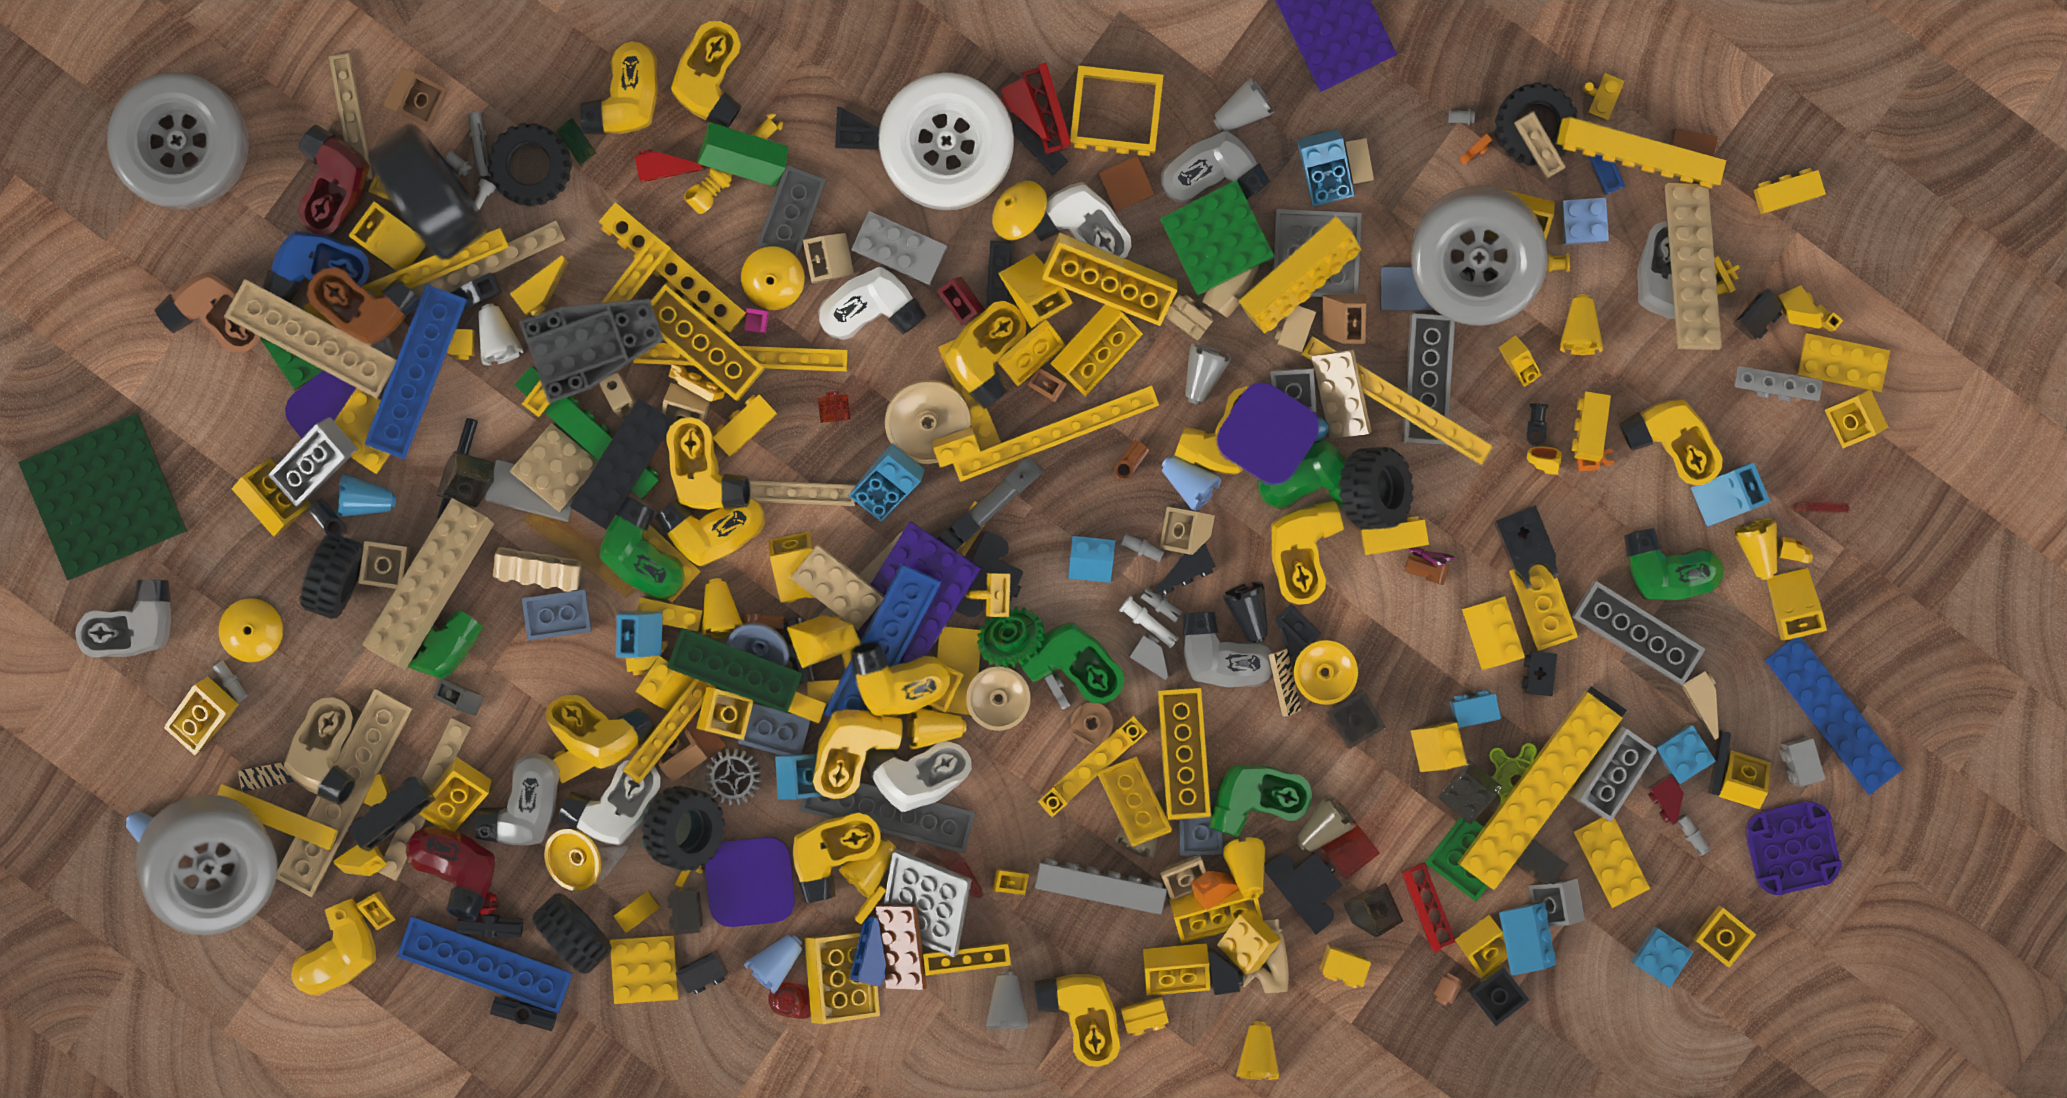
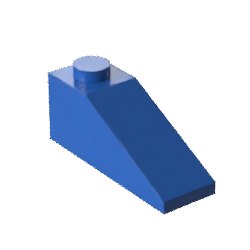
[849,917,886,987]

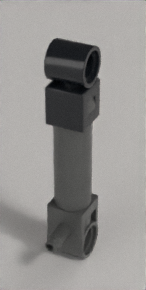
[938,455,1045,550]

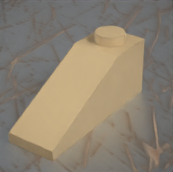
[1681,671,1719,740]

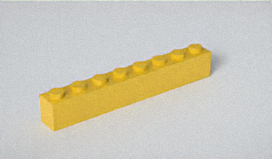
[1557,118,1726,189]

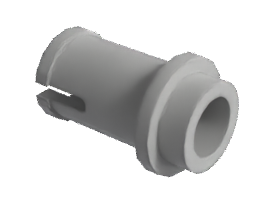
[1448,109,1475,126]
[445,151,472,177]

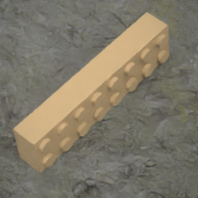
[362,498,494,670]

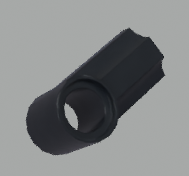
[307,498,347,536]

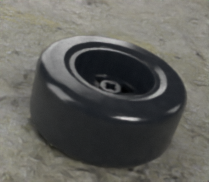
[368,124,487,260]

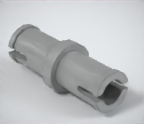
[1120,533,1164,563]
[1140,587,1182,622]
[213,660,248,703]
[1677,813,1711,856]

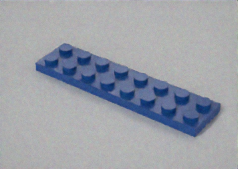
[364,284,467,460]
[824,563,941,717]
[1764,637,1903,795]
[397,916,573,1014]

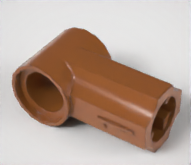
[1113,439,1150,481]
[1404,554,1450,585]
[743,613,785,634]

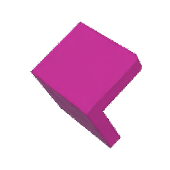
[744,308,769,334]

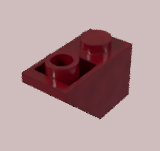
[1648,774,1684,825]

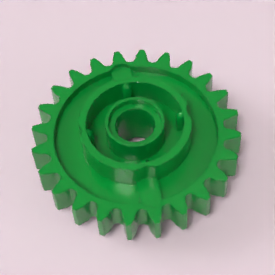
[977,606,1045,668]

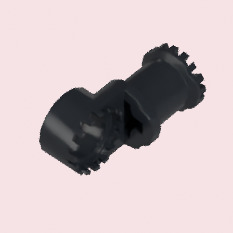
[1526,403,1549,446]

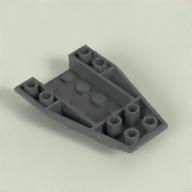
[519,299,664,403]

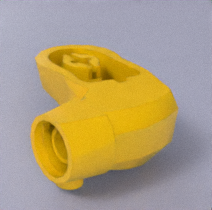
[1175,386,1249,475]
[1271,501,1344,605]
[813,710,902,799]
[291,898,376,996]

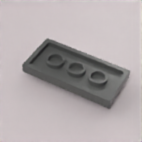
[757,165,827,258]

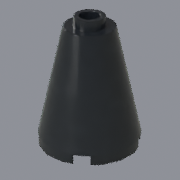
[1223,581,1268,643]

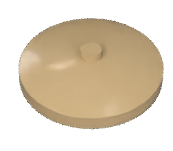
[885,379,971,464]

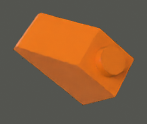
[1191,871,1239,910]

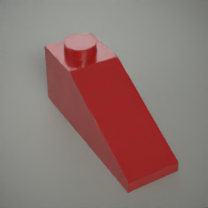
[1001,78,1052,141]
[635,149,704,183]

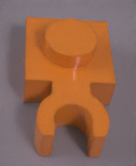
[1458,134,1492,166]
[1576,449,1615,472]

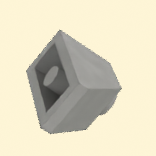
[1129,634,1168,680]

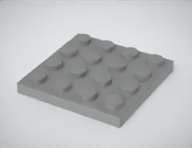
[1273,209,1362,297]
[884,849,971,957]

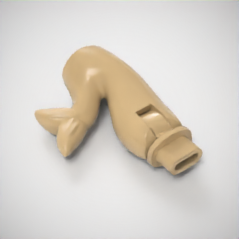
[1242,919,1289,993]

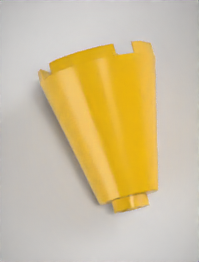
[1560,294,1603,355]
[1734,518,1777,580]
[701,578,743,639]
[906,708,966,749]
[1223,837,1265,900]
[839,839,896,898]
[1236,1021,1279,1080]

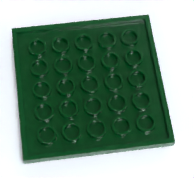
[18,413,187,581]

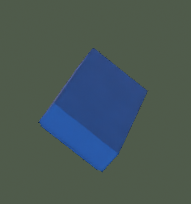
[1588,155,1625,195]

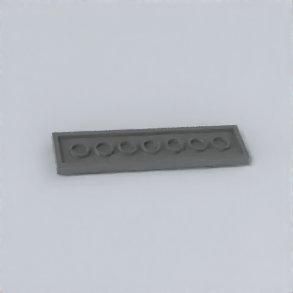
[799,782,975,854]

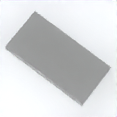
[485,460,577,522]

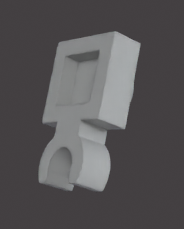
[1045,674,1070,710]

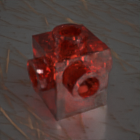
[818,391,850,423]

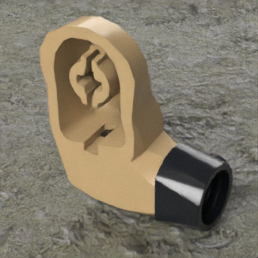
[284,697,356,805]

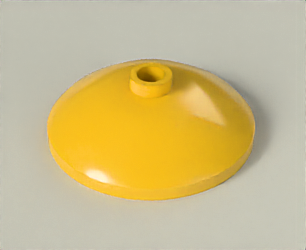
[992,181,1047,240]
[741,246,805,310]
[219,598,283,662]
[1294,640,1358,705]
[544,828,601,891]

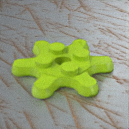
[1477,743,1537,809]

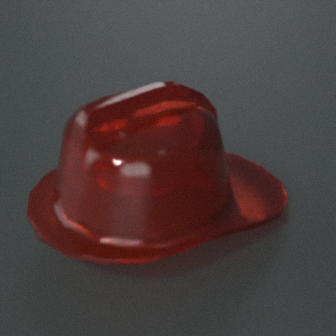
[768,982,811,1019]

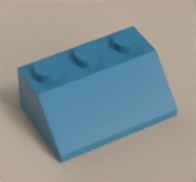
[1499,902,1556,975]

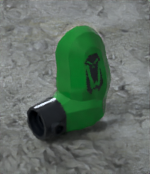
[599,496,685,600]
[1624,528,1723,601]

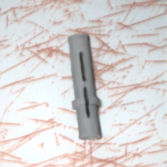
[467,112,490,177]

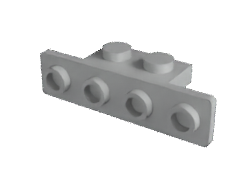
[1734,366,1822,402]

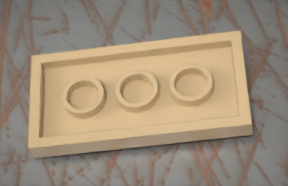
[1312,349,1372,439]
[791,544,884,630]

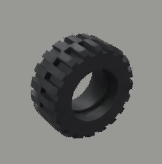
[1495,82,1579,166]
[487,123,572,206]
[1339,447,1414,530]
[300,533,364,619]
[641,786,725,871]
[532,893,612,974]

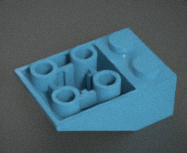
[1297,129,1354,206]
[848,443,925,522]
[1690,462,1770,527]

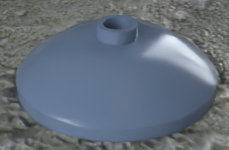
[727,623,789,667]

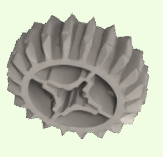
[704,748,762,806]

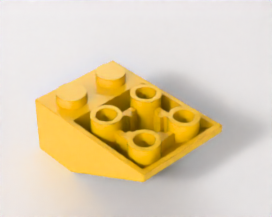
[348,202,426,271]
[998,253,1073,328]
[1767,568,1827,640]

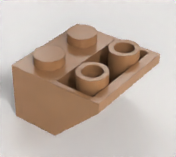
[1322,295,1366,344]

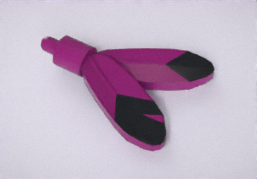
[1408,547,1455,566]

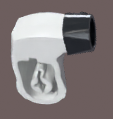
[863,741,972,812]
[558,760,660,845]

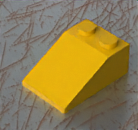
[510,256,569,317]
[164,676,239,755]
[418,757,492,832]

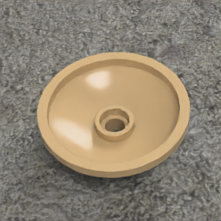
[966,666,1030,731]

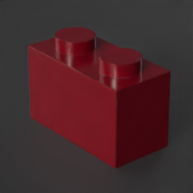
[937,276,985,326]

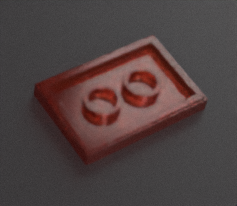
[1794,503,1849,513]

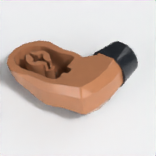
[154,272,260,352]

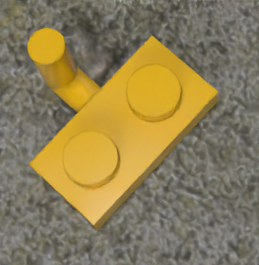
[1582,73,1625,121]
[965,573,1010,617]

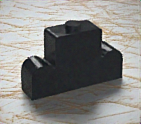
[955,531,1023,617]
[1264,853,1341,935]

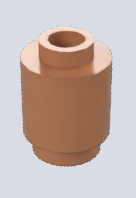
[1434,973,1462,1006]

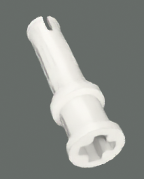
[1119,596,1179,648]

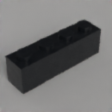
[348,776,436,852]

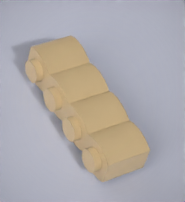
[493,547,582,592]

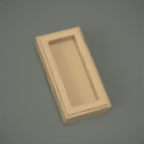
[1345,138,1374,184]

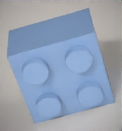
[1560,198,1609,245]

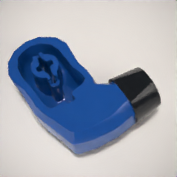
[263,231,370,303]

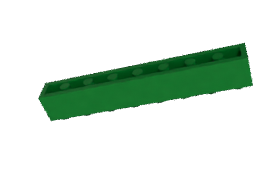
[514,366,660,499]

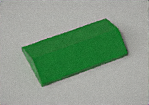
[697,122,788,187]

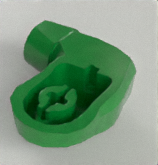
[1258,440,1346,510]
[407,609,484,679]
[1018,622,1125,703]
[1209,765,1312,837]

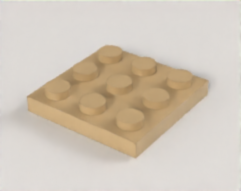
[510,423,598,512]

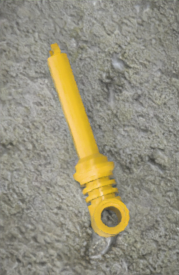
[684,113,783,214]

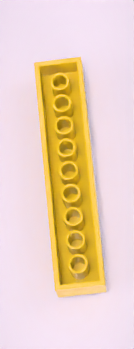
[1457,692,1622,890]

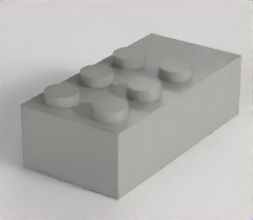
[851,211,947,286]
[268,417,358,507]
[1569,725,1657,822]

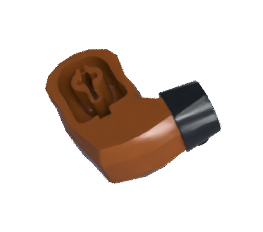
[307,267,420,346]

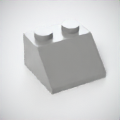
[1529,878,1585,927]

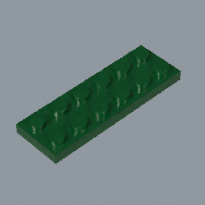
[667,628,803,714]

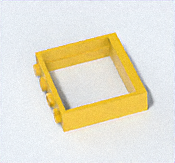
[1070,66,1164,156]

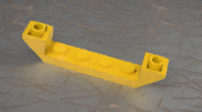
[1038,716,1148,817]

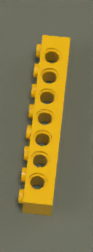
[599,202,747,333]

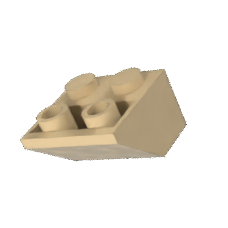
[803,233,854,284]

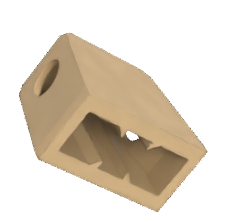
[599,372,636,418]

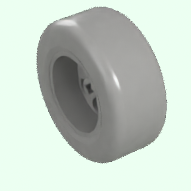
[107,72,249,210]
[1411,186,1548,326]
[135,795,277,935]

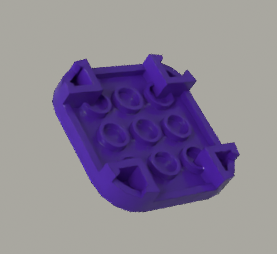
[285,370,356,464]
[1217,383,1319,486]
[1746,801,1842,895]
[705,836,795,927]

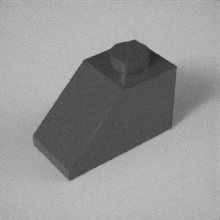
[433,679,484,716]

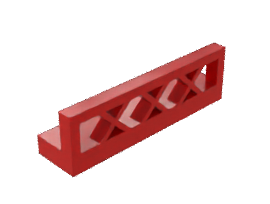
[1021,62,1071,154]
[1401,863,1456,953]

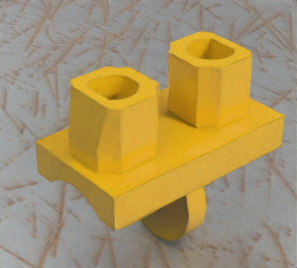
[1714,256,1740,295]

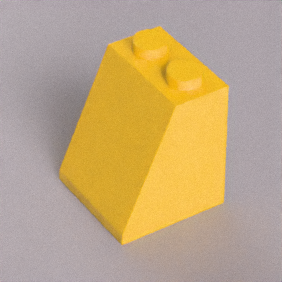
[769,531,815,603]
[787,615,860,668]
[1410,721,1467,772]

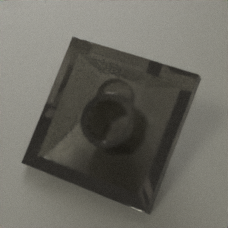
[1343,883,1403,937]

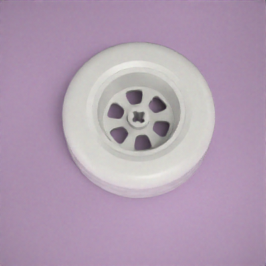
[879,73,1014,210]

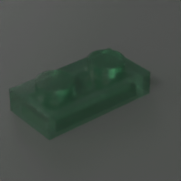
[557,118,597,166]

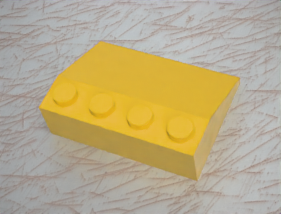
[804,932,880,1024]

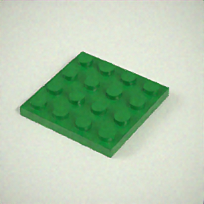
[1160,180,1275,296]

